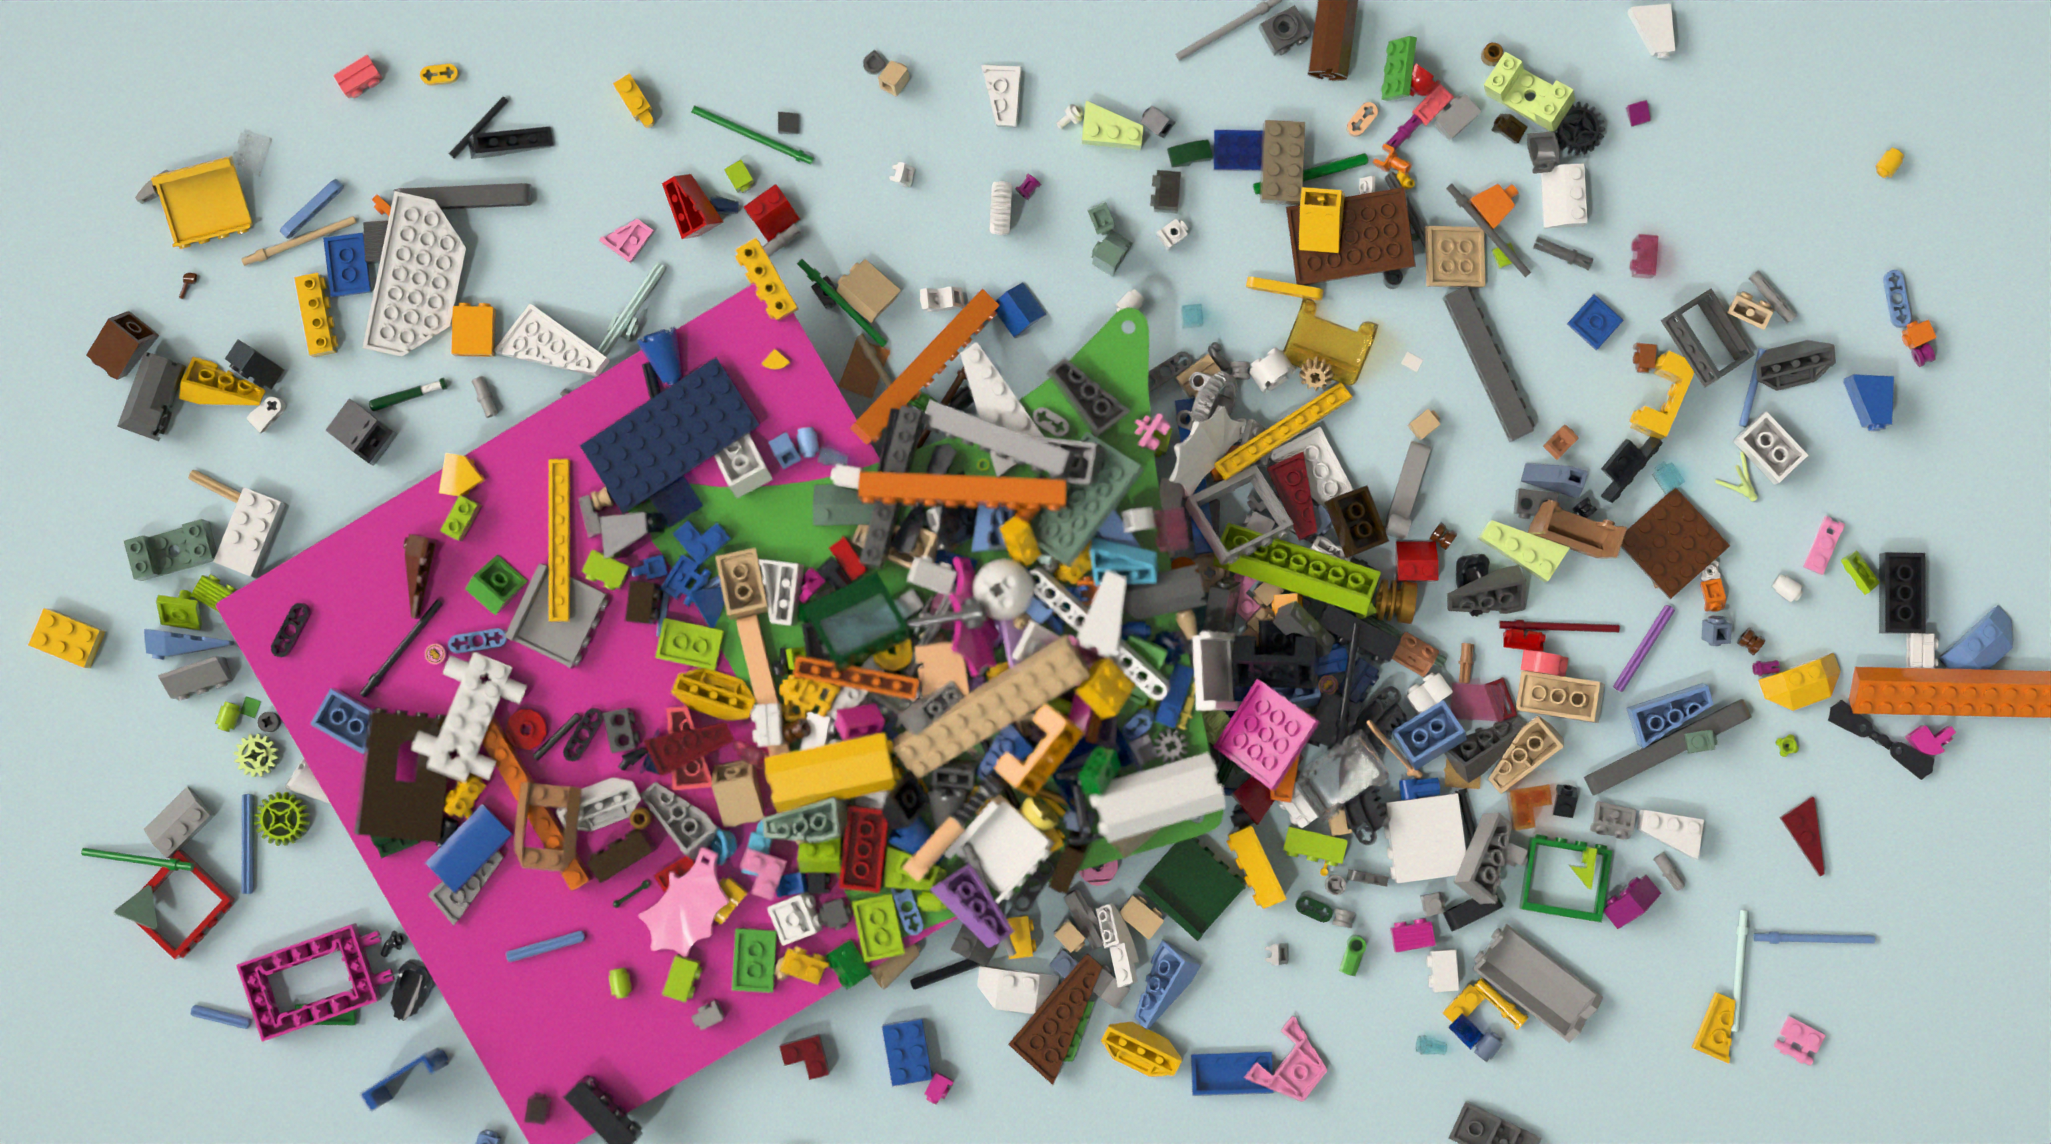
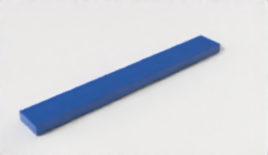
[1175,398,1214,555]

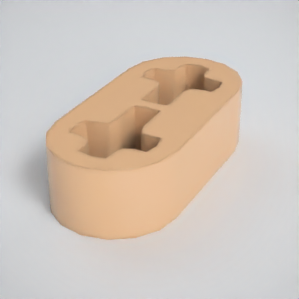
[1347,102,1378,137]

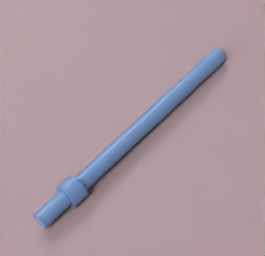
[1753,932,1875,944]

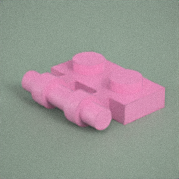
[1774,1016,1826,1066]

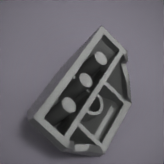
[1755,340,1836,391]

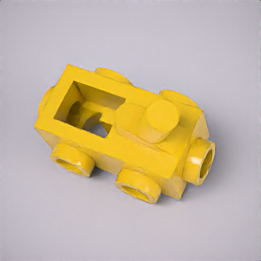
[1056,540,1092,585]
[780,675,811,723]
[443,773,486,819]

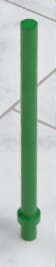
[691,105,814,165]

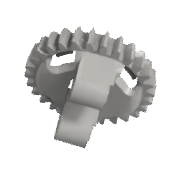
[1176,371,1238,431]

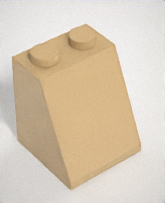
[712,757,765,827]

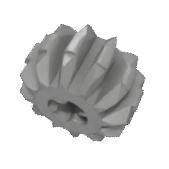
[1154,729,1188,763]

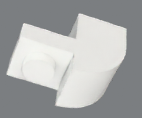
[920,287,964,312]
[1122,507,1156,532]

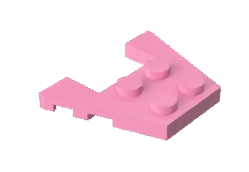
[1244,1016,1328,1102]

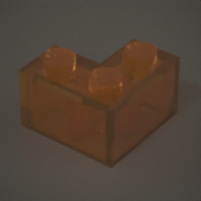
[1506,784,1552,830]

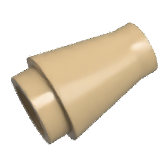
[1175,608,1198,640]

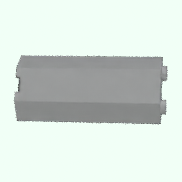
[1473,924,1603,1043]

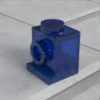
[1448,1013,1485,1050]

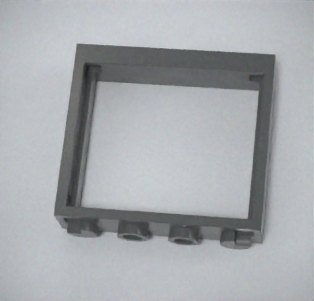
[1660,288,1755,388]

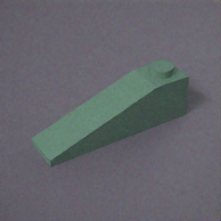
[763,797,848,842]

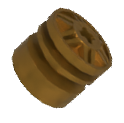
[1375,578,1417,624]

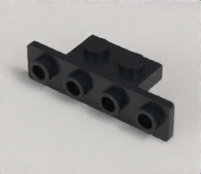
[1601,437,1663,503]

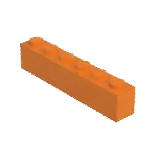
[793,656,920,700]

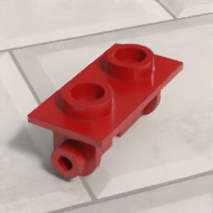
[1503,628,1546,652]

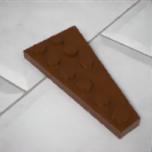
[1008,953,1103,1085]

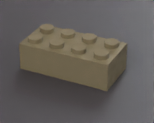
[1260,120,1305,205]

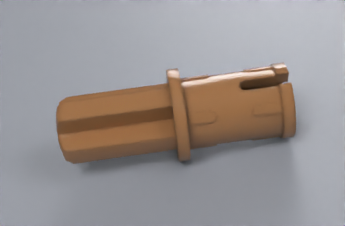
[1458,643,1474,684]

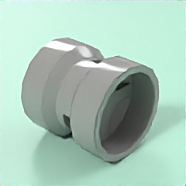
[1324,874,1346,895]

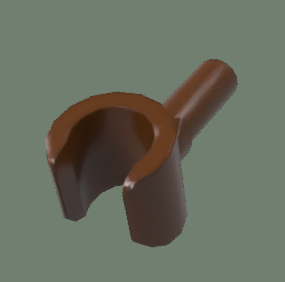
[179,273,197,299]

